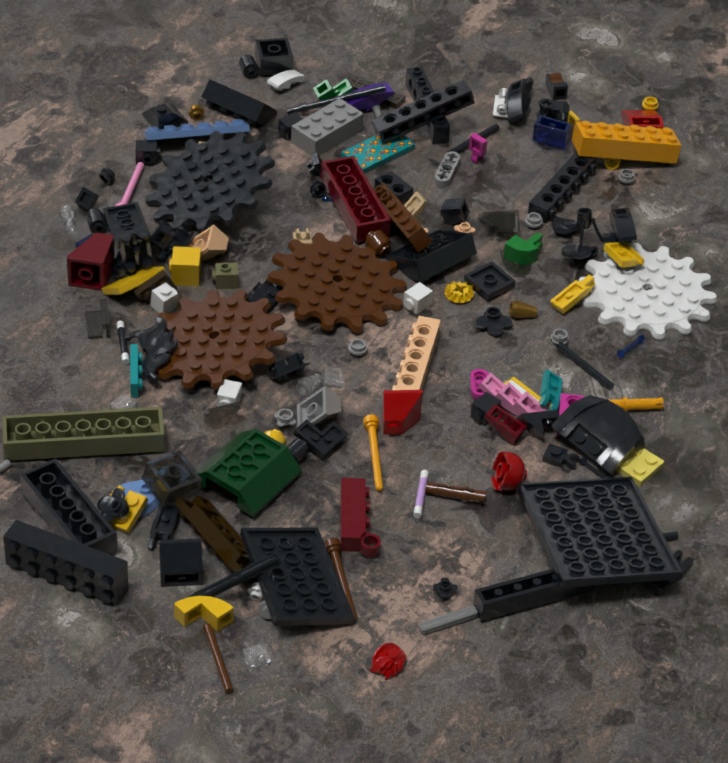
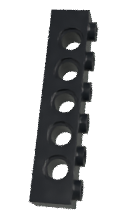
[405,67,450,144]
[371,79,475,144]
[528,151,597,224]

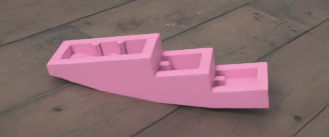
[478,373,548,430]

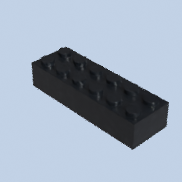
[20,459,118,554]
[3,520,129,606]

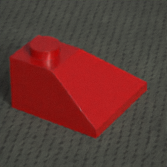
[381,390,423,435]

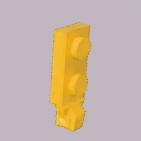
[550,275,596,314]

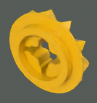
[445,281,474,303]

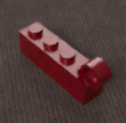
[340,478,381,557]

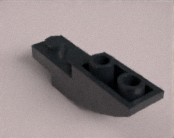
[507,77,534,122]
[609,208,637,243]

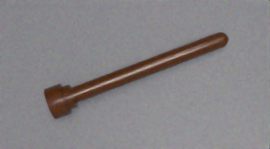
[324,538,357,621]

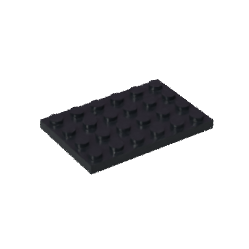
[240,527,355,626]

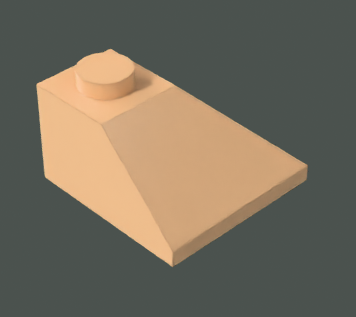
[188,225,229,261]

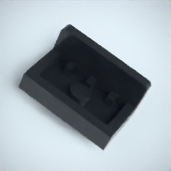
[247,279,280,313]

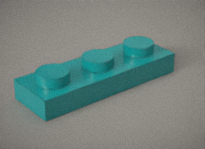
[130,344,142,398]

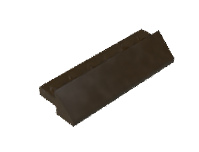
[175,495,258,589]

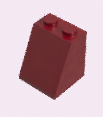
[67,233,115,291]

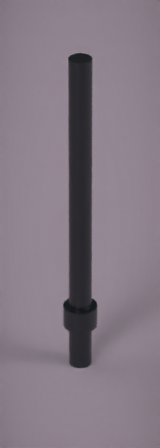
[287,85,386,115]

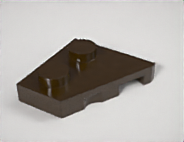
[133,269,178,303]

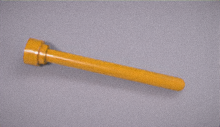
[363,414,383,491]

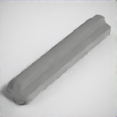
[418,605,478,635]

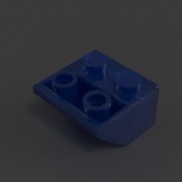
[532,115,574,149]

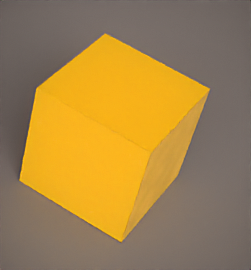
[169,246,201,287]

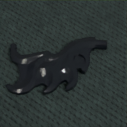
[125,317,178,384]

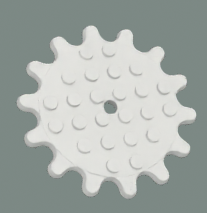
[578,243,717,340]

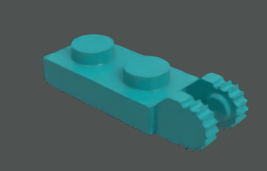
[539,369,563,411]

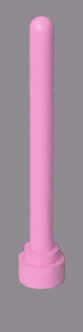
[115,162,144,206]

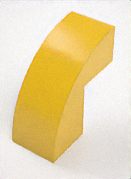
[174,596,234,632]

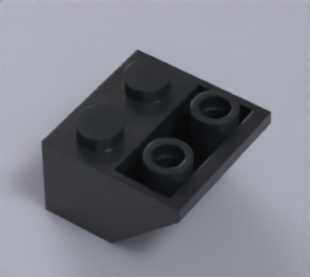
[159,538,203,587]

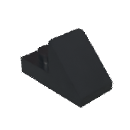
[517,410,560,439]

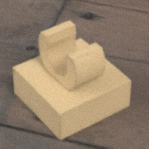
[293,228,312,244]

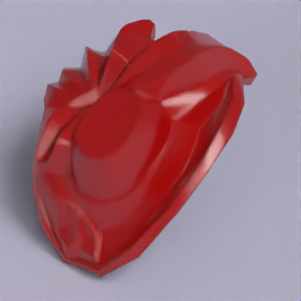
[369,643,407,680]

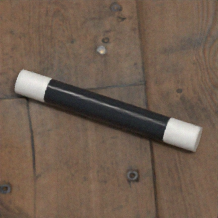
[116,321,130,365]

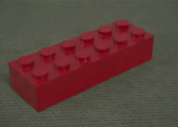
[321,156,391,243]

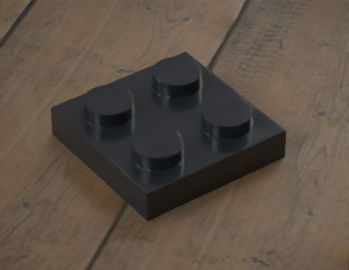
[464,262,516,300]

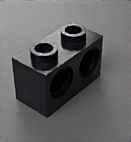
[374,171,414,205]

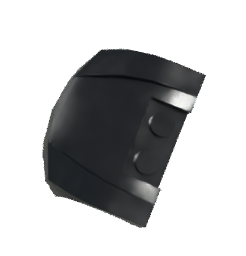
[551,395,645,476]

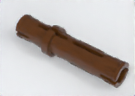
[425,481,487,504]

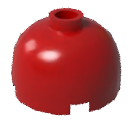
[491,451,527,491]

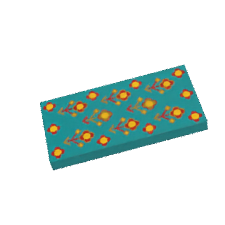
[341,135,415,173]

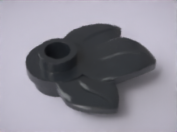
[476,307,513,337]
[97,488,129,523]

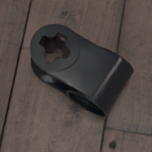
[537,98,570,123]

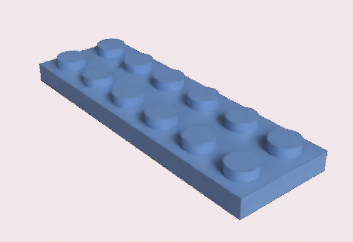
[143,119,250,140]

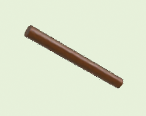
[203,624,234,694]

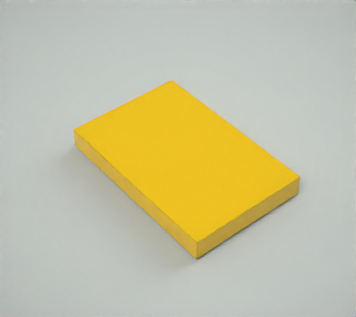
[101,266,166,295]

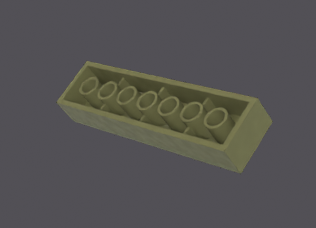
[2,407,165,461]

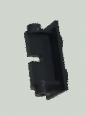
[167,227,194,255]
[268,352,310,381]

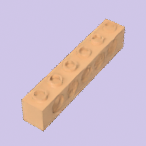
[392,316,441,390]

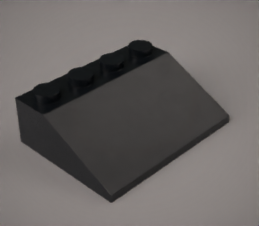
[385,228,477,282]

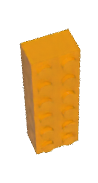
[571,121,682,164]

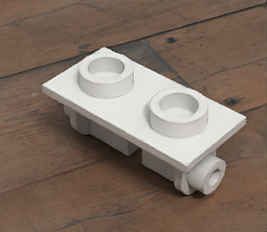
[493,88,508,118]

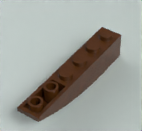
[374,183,433,253]

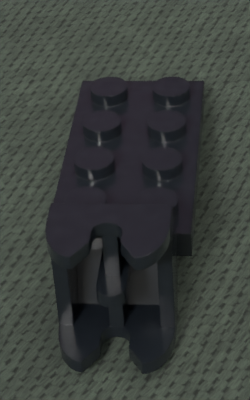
[103,202,153,273]

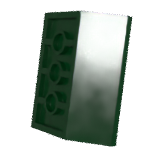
[189,428,302,517]

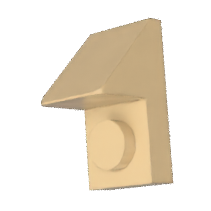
[404,191,429,224]

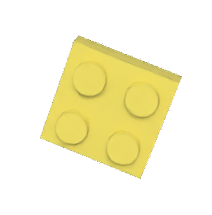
[617,447,665,487]

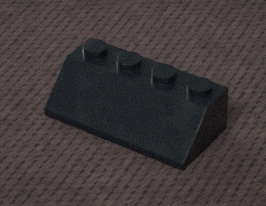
[201,79,277,126]

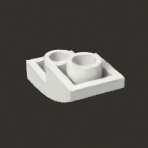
[267,70,304,91]

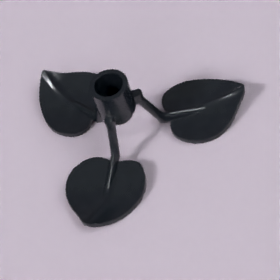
[552,208,624,259]

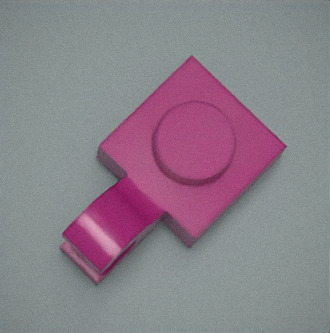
[469,133,487,164]

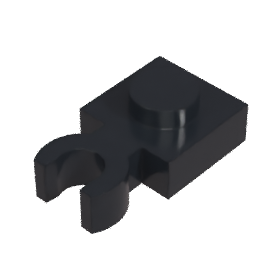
[542,444,580,470]

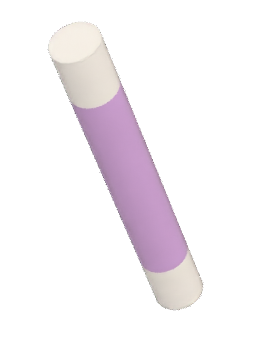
[413,470,429,518]

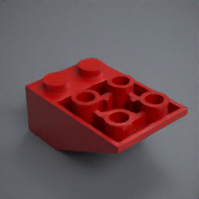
[621,110,664,129]

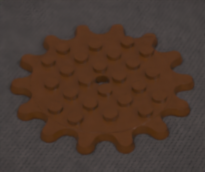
[267,233,407,333]
[145,290,287,389]

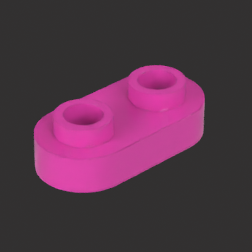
[470,369,489,400]

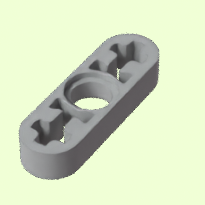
[434,151,460,188]

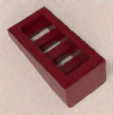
[484,404,527,445]

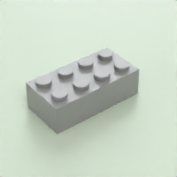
[291,98,364,155]

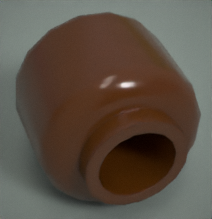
[365,230,391,257]

